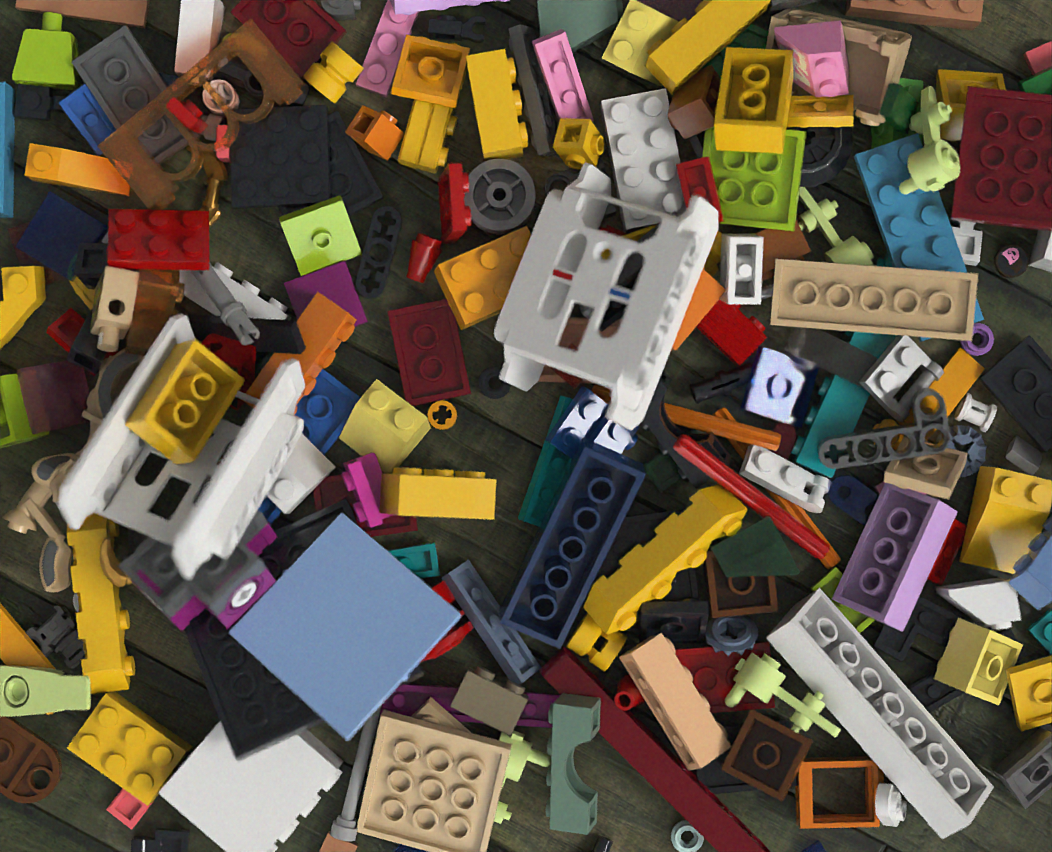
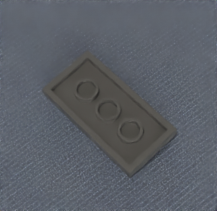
[71,25,201,173]

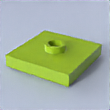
[279,195,363,277]

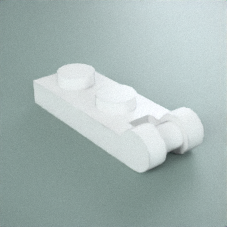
[739,444,831,513]

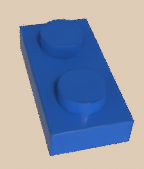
[57,83,122,156]

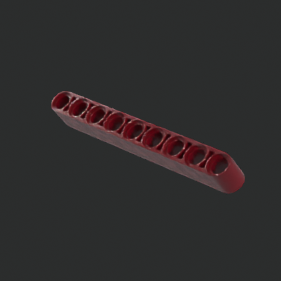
[539,646,770,852]

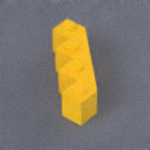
[0,266,46,350]
[583,484,747,635]
[66,512,135,694]

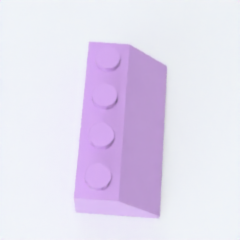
[832,483,957,632]

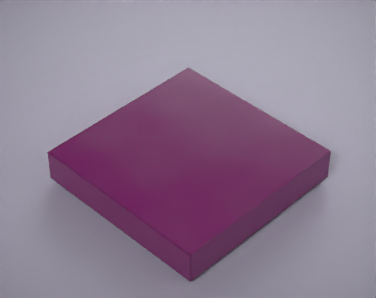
[284,261,368,327]

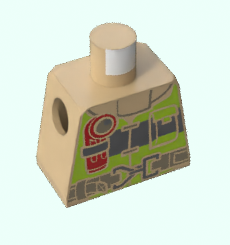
[90,266,139,352]

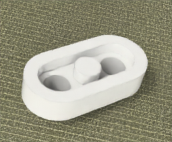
[875,783,907,827]

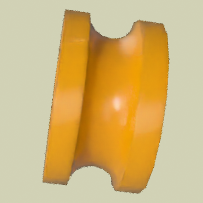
[427,400,457,430]

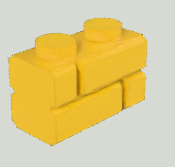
[397,99,458,174]

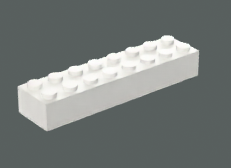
[766,587,994,839]

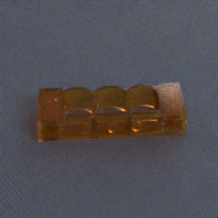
[98,19,306,210]

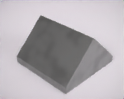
[992,728,1052,809]

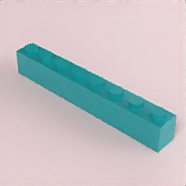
[791,244,896,478]

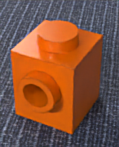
[345,105,405,161]

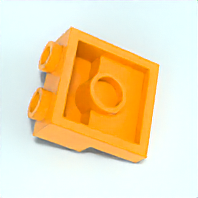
[392,35,470,108]

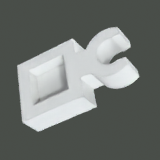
[951,220,982,266]

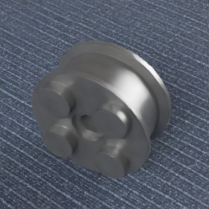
[464,159,536,234]

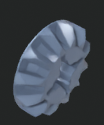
[935,425,987,477]
[705,615,758,656]

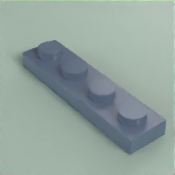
[441,559,541,685]

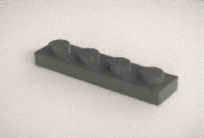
[508,25,558,156]

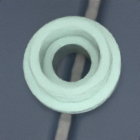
[671,820,704,852]

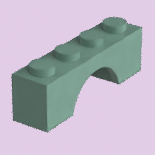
[546,693,601,835]

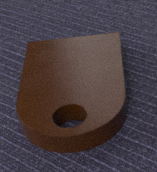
[0,716,62,803]

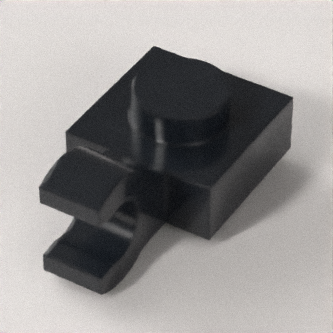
[428,15,486,43]
[14,84,65,121]
[131,828,190,852]

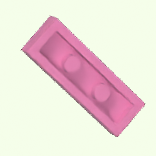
[356,0,419,98]
[532,29,594,122]

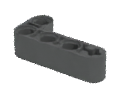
[817,388,950,469]

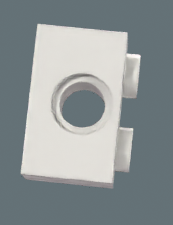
[719,234,763,304]

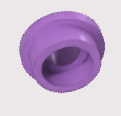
[960,323,994,356]

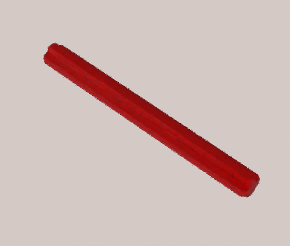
[673,435,830,559]

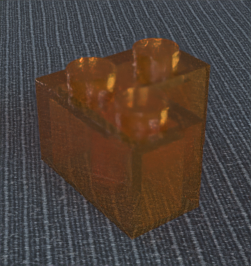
[125,269,185,356]

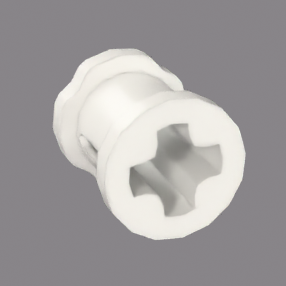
[954,393,997,432]

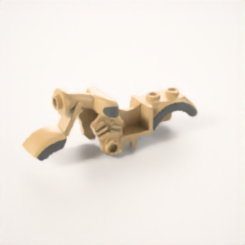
[2,343,151,592]

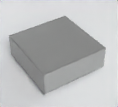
[1005,435,1043,476]

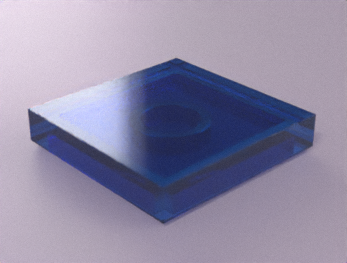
[15,192,107,282]
[740,346,820,428]

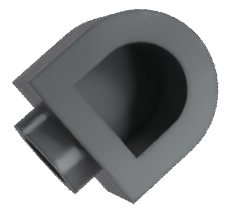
[321,0,361,21]

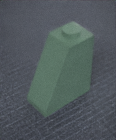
[537,0,623,54]

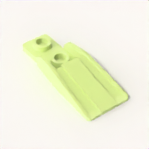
[0,665,91,717]

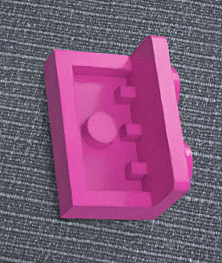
[342,453,392,528]

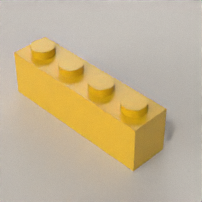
[645,0,771,95]

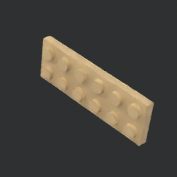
[770,259,978,341]

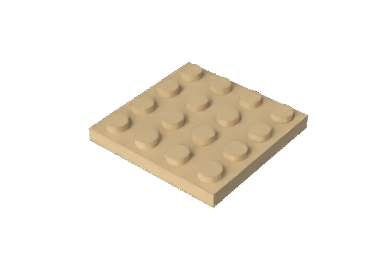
[357,710,512,852]

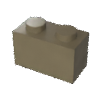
[450,666,529,736]

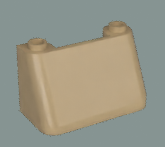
[766,9,912,126]

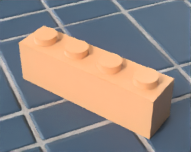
[619,633,731,770]

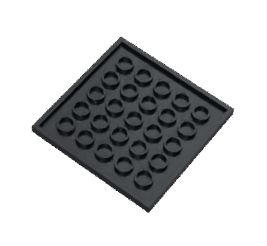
[184,499,424,762]

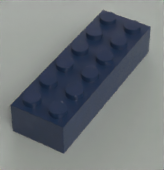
[499,437,646,649]

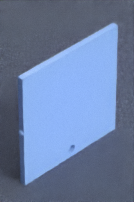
[228,513,461,741]

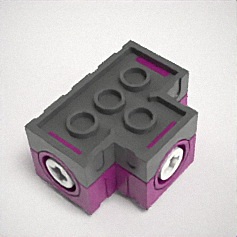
[118,477,277,631]

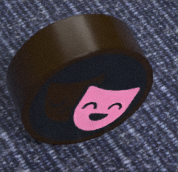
[994,245,1029,278]

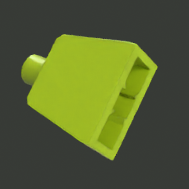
[12,12,81,90]

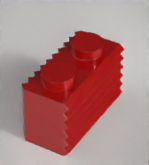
[696,299,767,367]

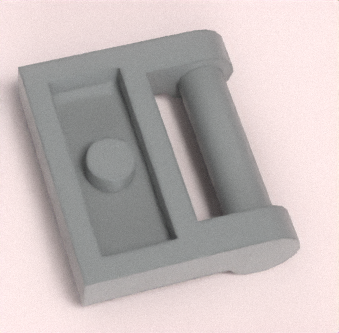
[859,335,944,422]

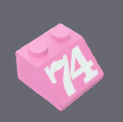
[774,21,849,97]

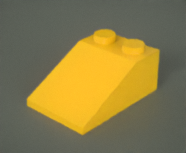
[959,466,1052,574]

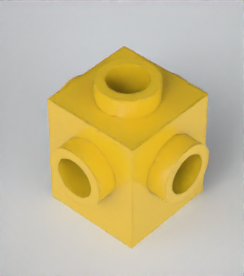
[553,118,604,169]

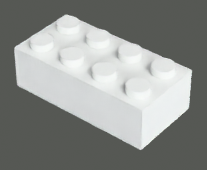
[600,88,687,233]

